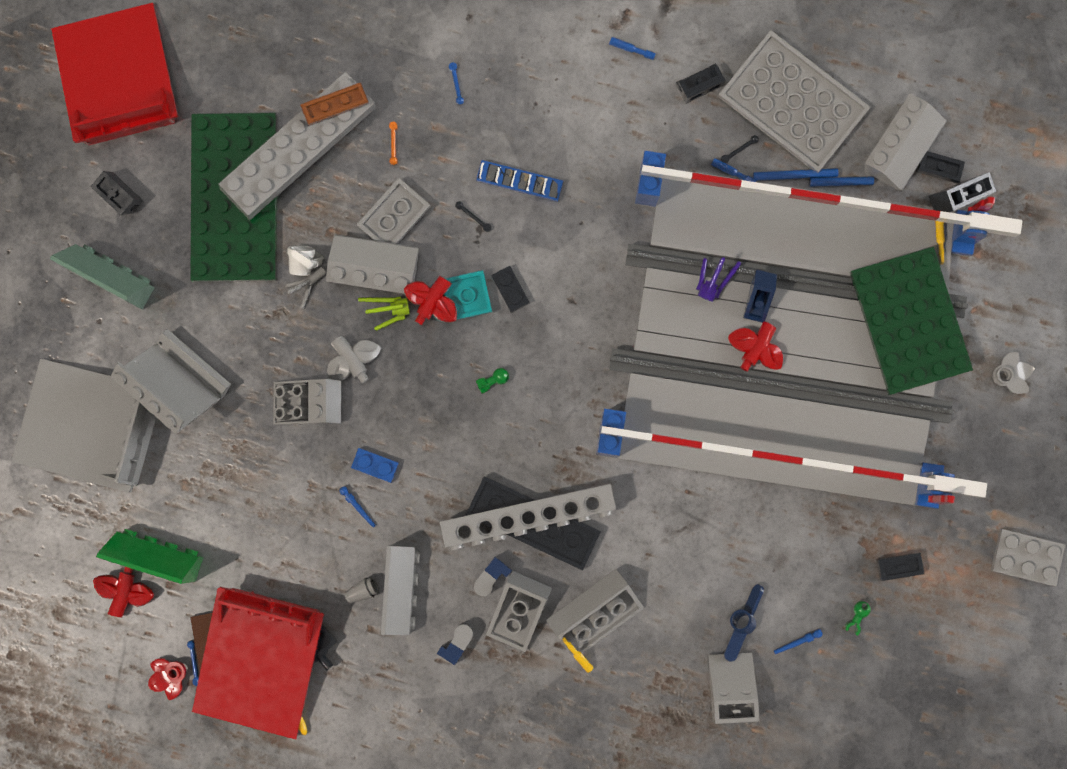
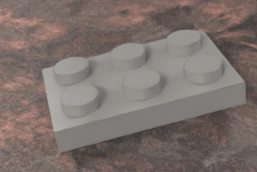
[356,178,431,244]
[991,529,1065,587]

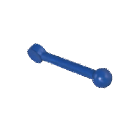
[449,62,464,105]
[187,640,199,686]

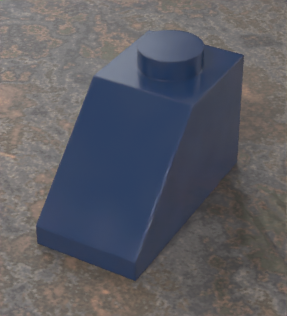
[743,269,777,323]

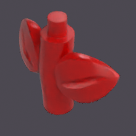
[404,276,457,325]
[728,321,783,372]
[93,567,154,618]

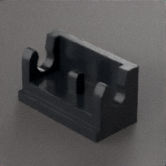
[675,63,726,104]
[90,171,143,215]

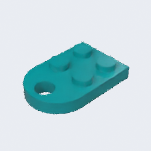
[430,270,492,322]

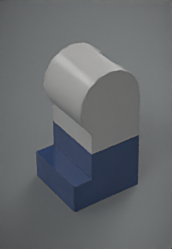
[474,557,512,596]
[437,624,473,665]

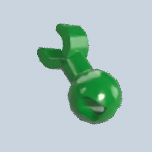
[476,368,509,394]
[845,601,871,636]

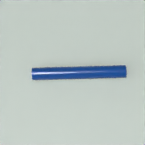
[809,176,874,187]

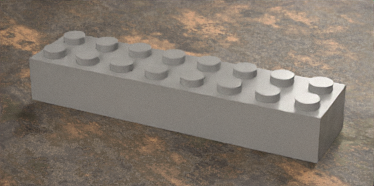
[219,72,375,220]

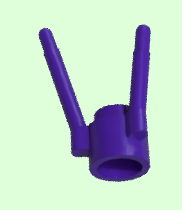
[696,257,741,302]

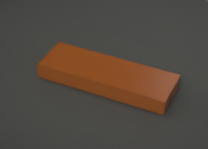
[300,82,369,126]

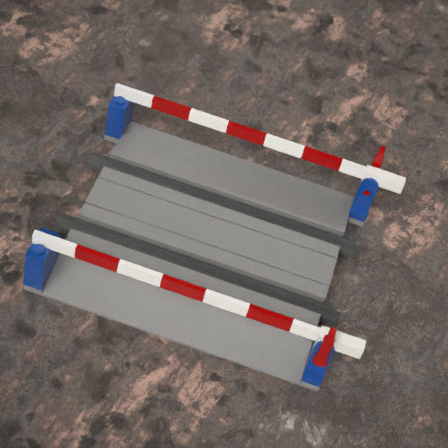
[595,151,1022,509]

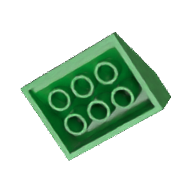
[96,529,203,584]

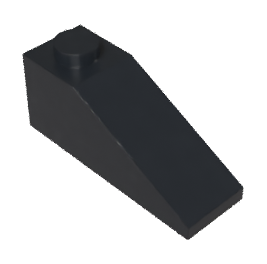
[929,172,997,212]

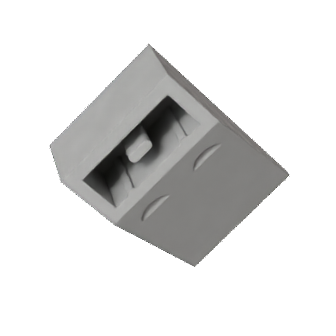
[273,379,341,425]
[708,652,760,724]

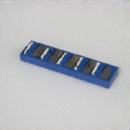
[476,160,563,202]

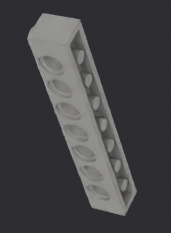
[440,484,616,551]

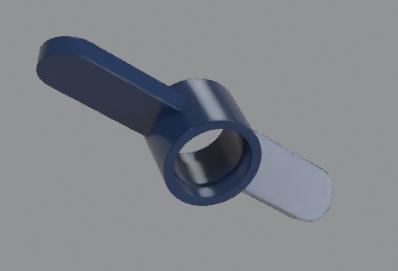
[724,584,764,662]

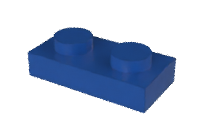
[351,448,399,483]

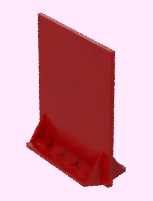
[51,2,178,145]
[192,586,324,740]

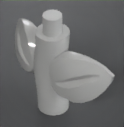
[327,336,381,384]

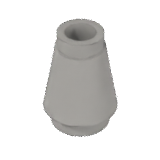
[344,578,378,604]

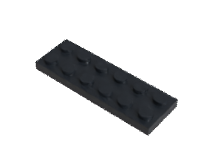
[466,476,601,571]

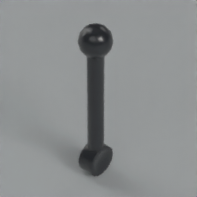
[721,135,759,163]
[455,201,491,232]

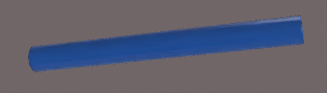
[753,168,839,181]

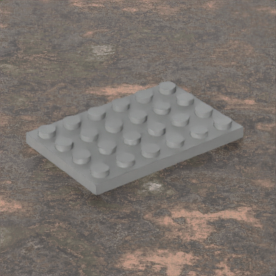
[718,30,870,173]

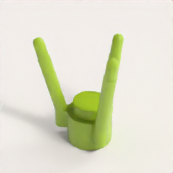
[358,296,410,330]

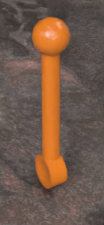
[389,121,398,165]

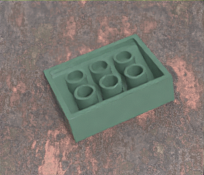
[50,244,155,309]

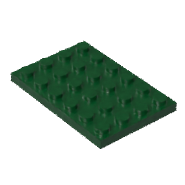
[850,247,973,396]

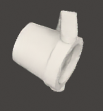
[287,246,324,276]

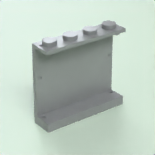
[111,329,231,434]

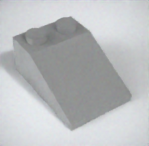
[486,571,552,652]

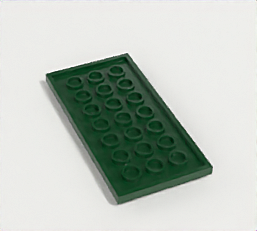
[190,113,277,282]

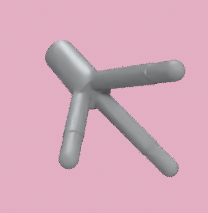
[285,267,326,309]

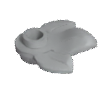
[992,352,1035,394]

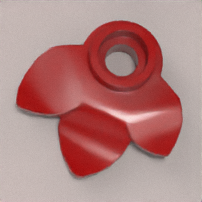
[148,658,186,700]

